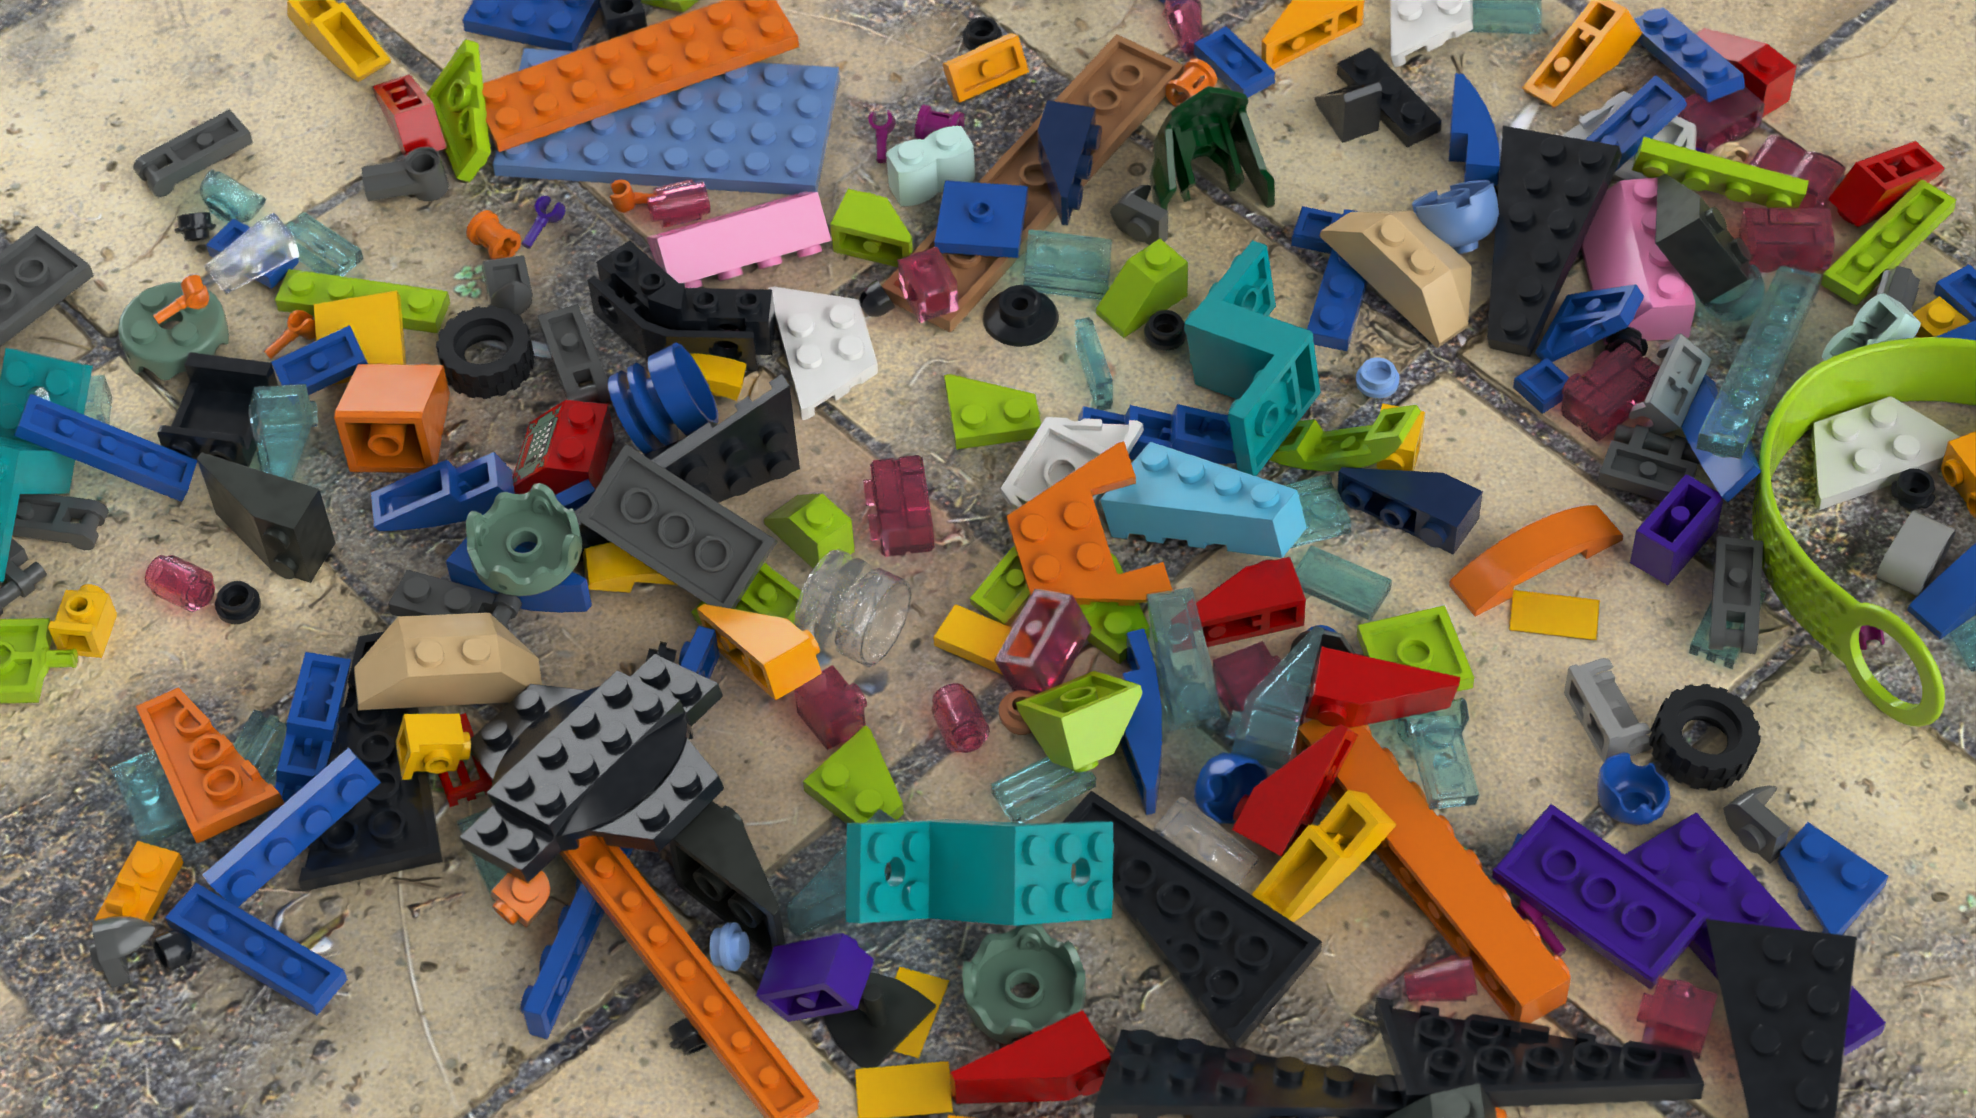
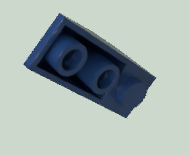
[1038,100,1102,226]
[1337,467,1483,555]

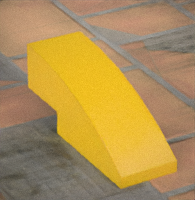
[287,0,391,82]
[1251,790,1397,922]

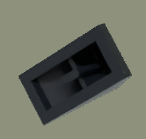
[1314,82,1382,143]

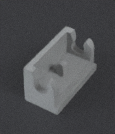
[1628,334,1712,435]
[1564,658,1652,763]

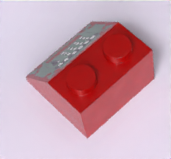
[513,400,614,495]

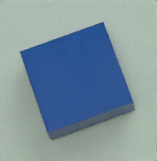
[1291,206,1343,254]
[1513,358,1576,414]

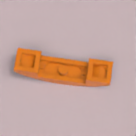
[1449,505,1623,617]

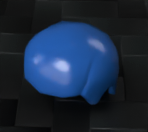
[1194,753,1267,824]
[1597,753,1671,825]

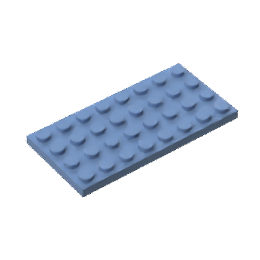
[493,48,840,195]

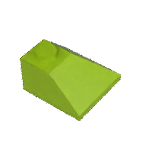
[1016,671,1143,772]

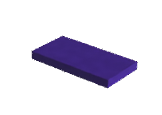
[1492,804,1710,990]

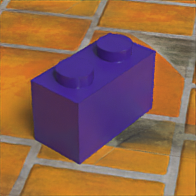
[1630,474,1724,585]
[756,933,875,1022]

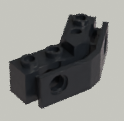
[588,240,776,371]

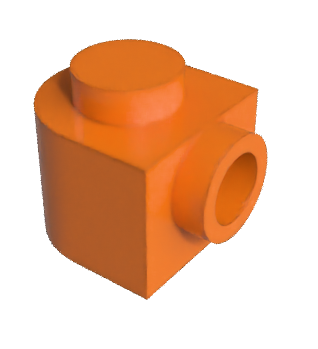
[491,870,550,928]

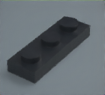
[1337,47,1442,148]

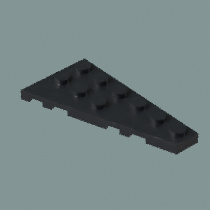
[1487,126,1622,357]
[574,374,800,563]
[298,631,443,892]
[1062,791,1322,1048]
[1706,919,1857,1118]
[1375,997,1704,1108]
[1093,1029,1404,1118]

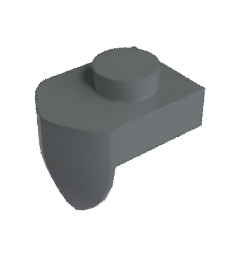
[1110,185,1168,245]
[482,255,533,315]
[1723,785,1790,864]
[89,916,155,988]

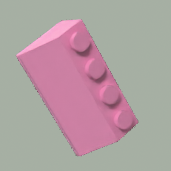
[1581,177,1696,345]
[647,192,831,288]

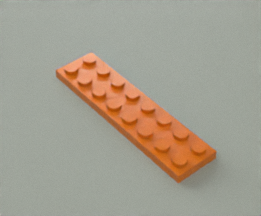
[482,0,799,152]

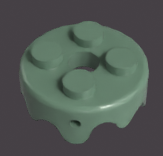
[118,282,229,381]
[466,483,582,596]
[962,924,1086,1045]

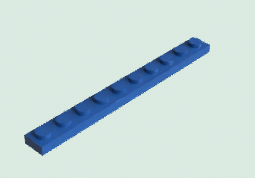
[520,626,720,1039]

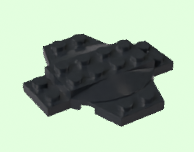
[460,654,724,883]

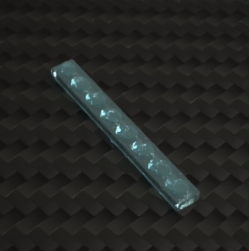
[1696,265,1822,459]

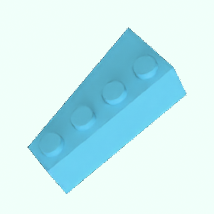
[1100,442,1307,558]

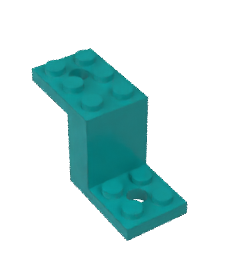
[1184,240,1321,476]
[0,348,93,582]
[846,819,1114,926]

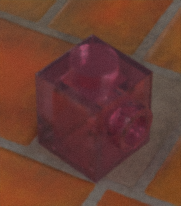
[898,247,959,323]
[794,665,867,750]
[1636,977,1718,1060]

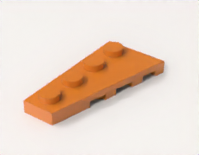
[136,687,284,844]

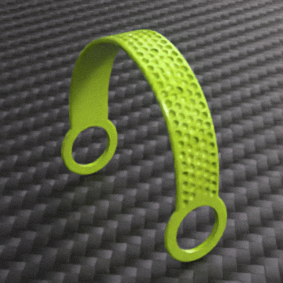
[1752,337,1976,727]

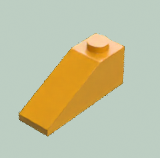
[1261,0,1364,70]
[1522,0,1643,108]
[697,604,822,700]

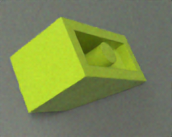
[830,188,913,268]
[1096,239,1188,338]
[764,493,855,576]

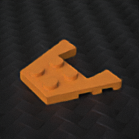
[1006,441,1175,607]

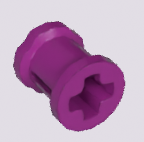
[914,104,965,140]

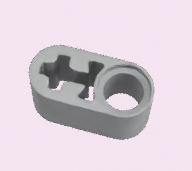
[1876,511,1956,596]

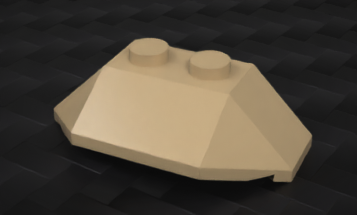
[1319,210,1472,348]
[354,613,542,710]

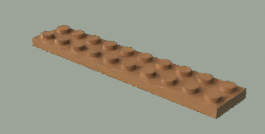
[882,34,1184,333]

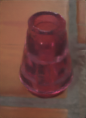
[1163,0,1204,54]
[1404,953,1478,1002]

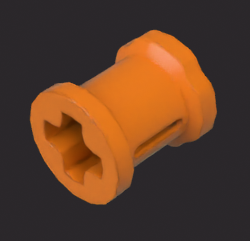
[1165,58,1217,107]
[466,210,522,260]

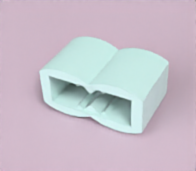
[886,126,975,206]
[1822,293,1921,360]

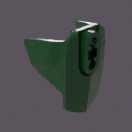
[1150,86,1275,210]

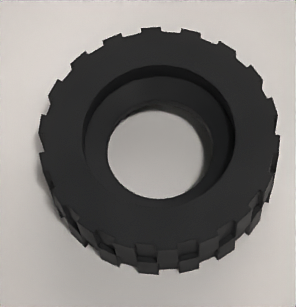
[436,305,535,399]
[1649,684,1761,791]

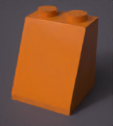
[334,363,450,473]

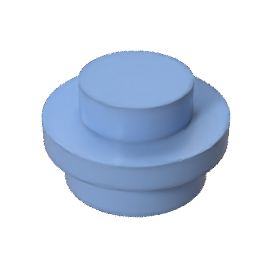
[1356,357,1400,399]
[710,922,750,971]

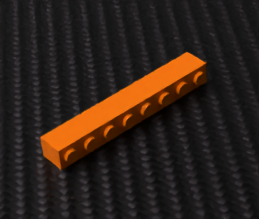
[1296,719,1571,1024]

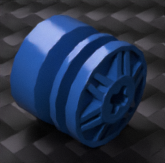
[608,342,719,455]

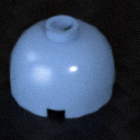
[1412,180,1499,254]

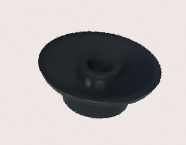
[983,285,1059,347]

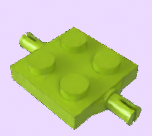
[0,618,78,703]

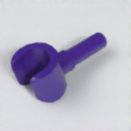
[521,196,565,249]

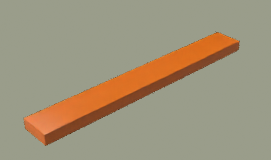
[559,835,819,1118]

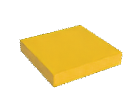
[314,291,406,385]

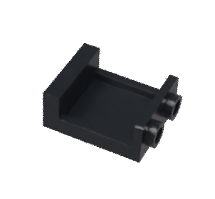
[157,352,280,467]

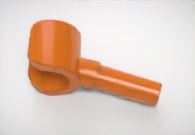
[610,180,669,213]
[153,275,209,324]
[264,310,316,359]

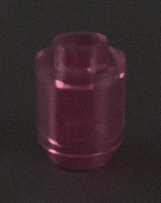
[647,179,711,228]
[145,555,215,612]
[931,683,990,753]

